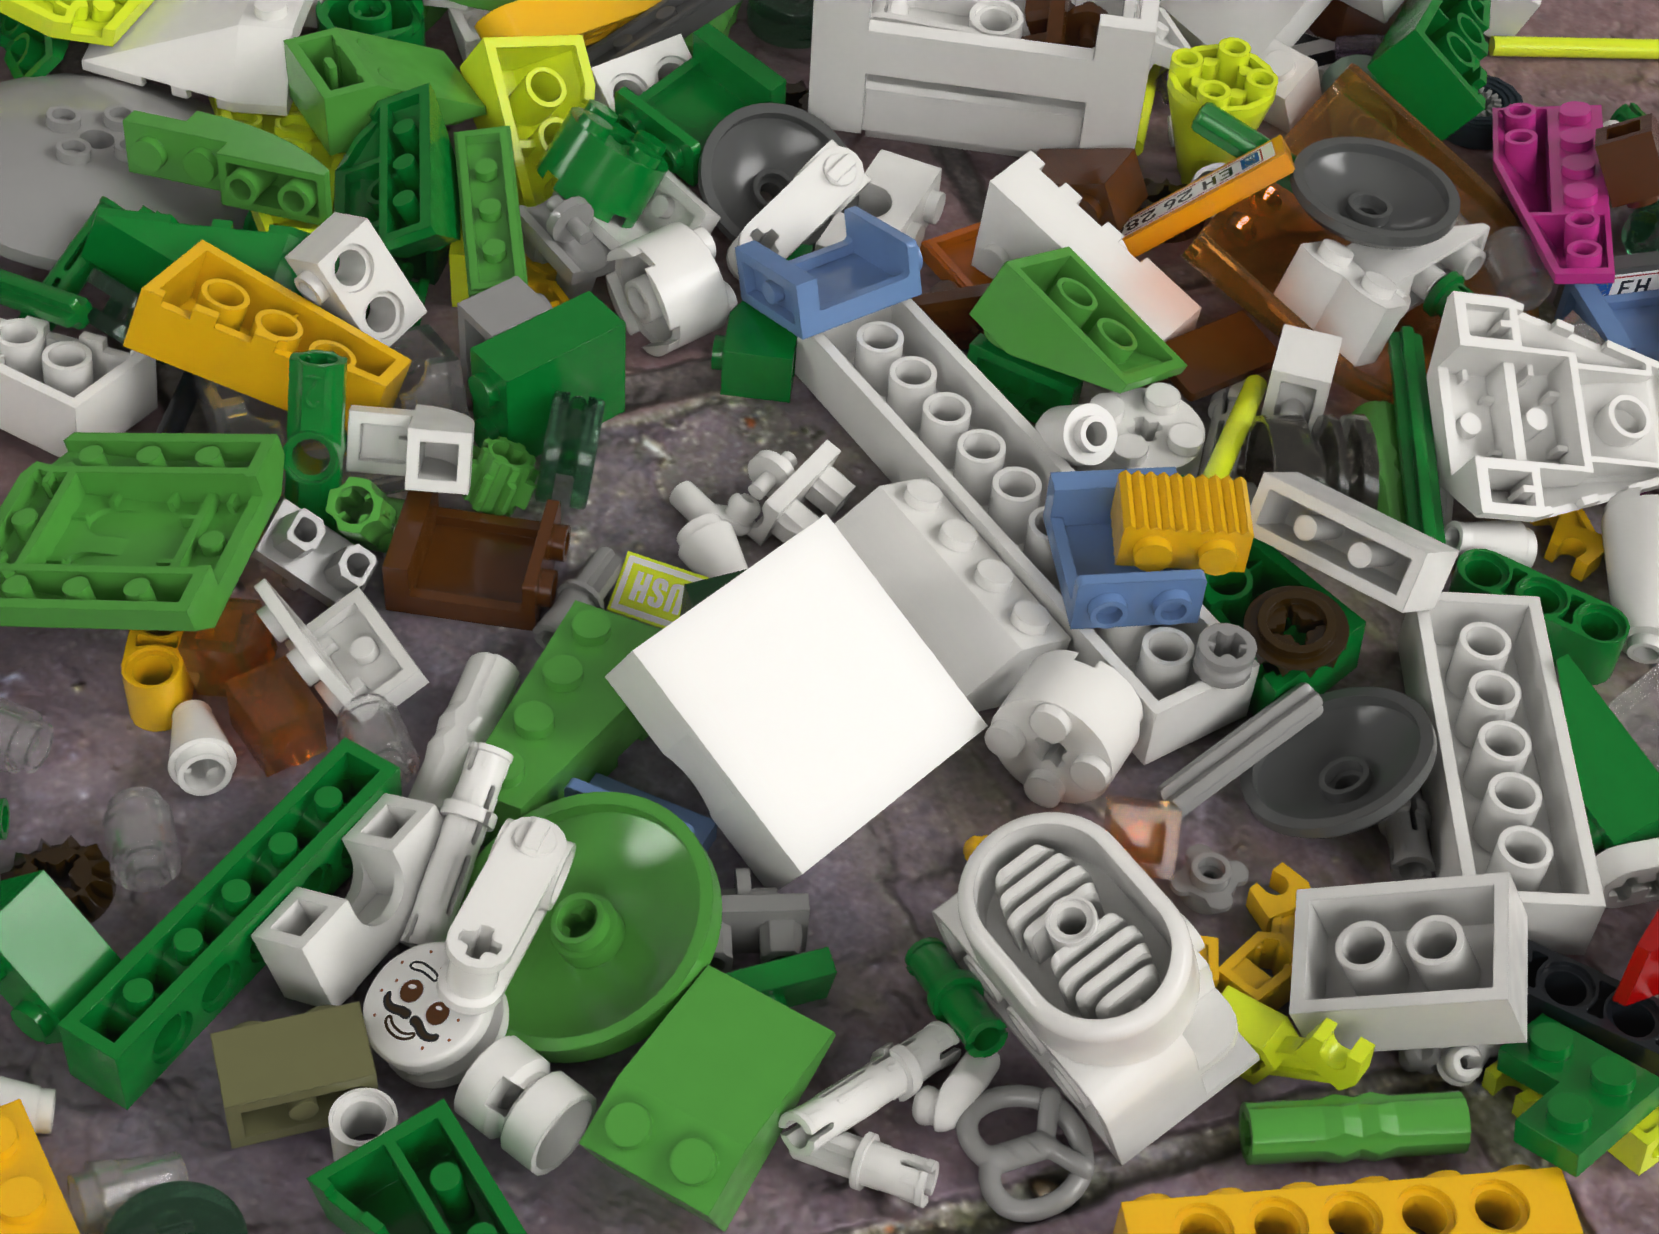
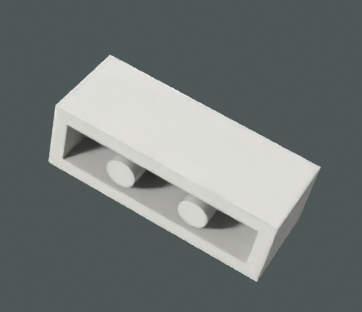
[1250,472,1459,613]

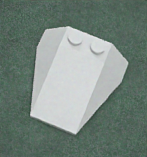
[81,0,325,116]
[1426,291,1659,522]

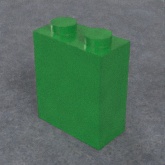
[468,291,626,457]

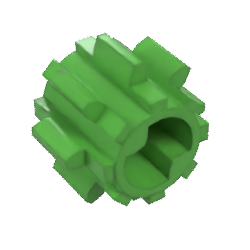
[462,436,539,517]

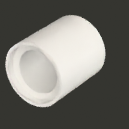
[328,1088,399,1162]

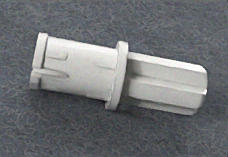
[789,1123,939,1208]

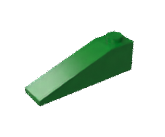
[81,207,340,298]

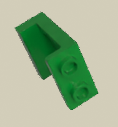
[615,23,786,187]

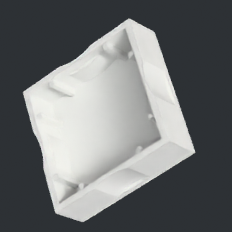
[605,514,988,891]

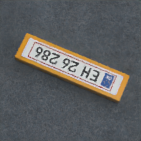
[1119,134,1295,257]

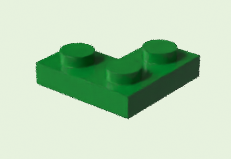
[1497,1013,1659,1178]

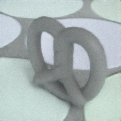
[956,1084,1095,1222]

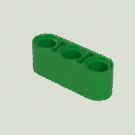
[1447,549,1630,685]

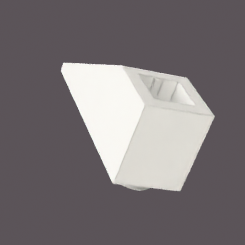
[1346,223,1490,318]

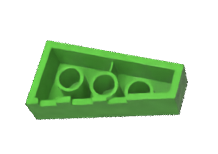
[482,600,662,846]

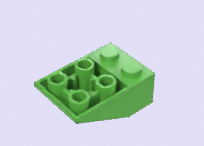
[283,27,487,156]

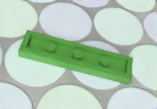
[453,126,529,297]

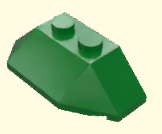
[334,83,461,258]

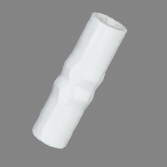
[408,652,520,820]

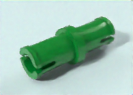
[905,937,1008,1058]

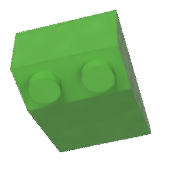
[969,246,1188,394]
[579,965,836,1232]

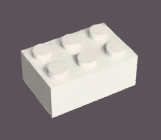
[1289,872,1528,1052]

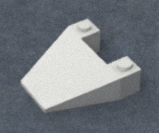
[1159,0,1404,135]

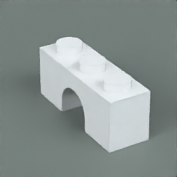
[815,149,946,251]
[251,793,444,1006]

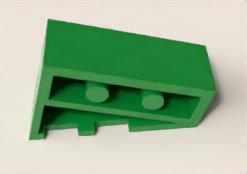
[306,1098,527,1234]

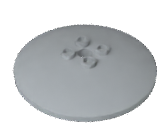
[0,73,249,277]

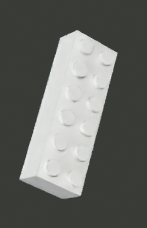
[1397,592,1606,955]

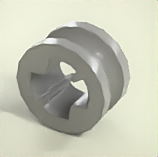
[1193,623,1257,689]

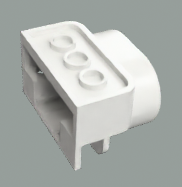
[932,812,1260,1166]

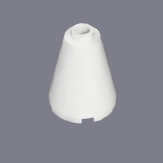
[1601,486,1659,664]

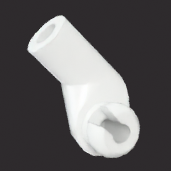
[912,1051,1000,1132]

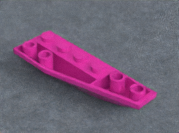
[1492,101,1615,284]

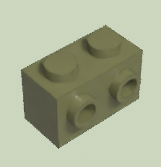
[210,1001,378,1149]

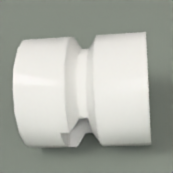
[454,1035,597,1176]

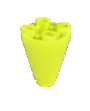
[1167,37,1278,184]

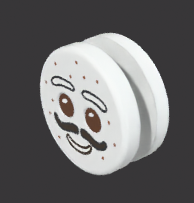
[362,942,509,1089]

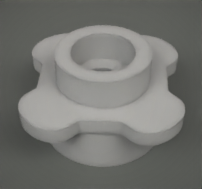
[1169,844,1249,915]

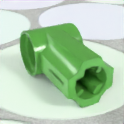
[326,477,405,553]

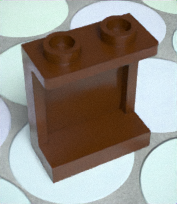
[382,490,571,631]

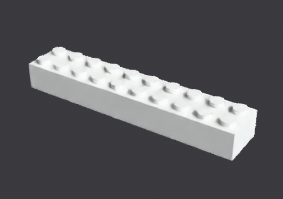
[795,299,1260,765]

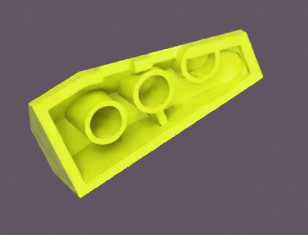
[460,35,595,207]

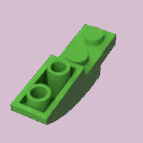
[123,110,332,225]

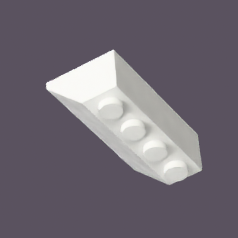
[835,477,1072,712]

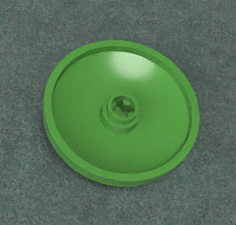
[456,792,722,1063]

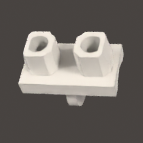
[747,440,856,546]

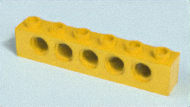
[1113,1164,1584,1234]

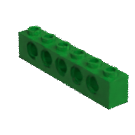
[57,737,403,1110]

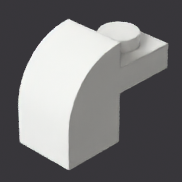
[346,404,475,495]

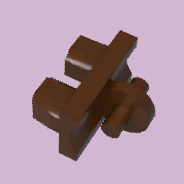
[1021,0,1108,48]

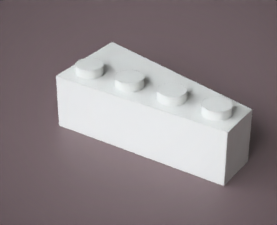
[971,150,1202,342]
[0,315,158,458]

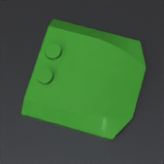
[0,432,285,631]

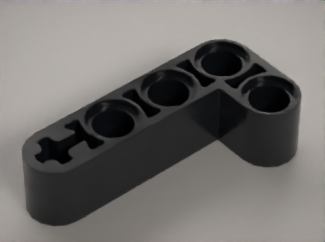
[1527,939,1659,1076]

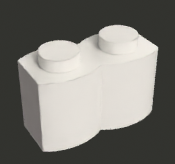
[1269,239,1408,367]

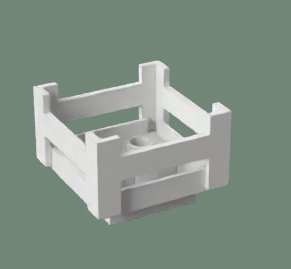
[808,0,1160,157]

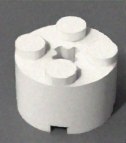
[606,222,738,357]
[1076,383,1205,478]
[984,650,1144,808]

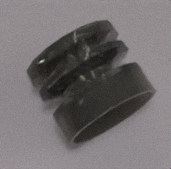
[1244,414,1380,510]

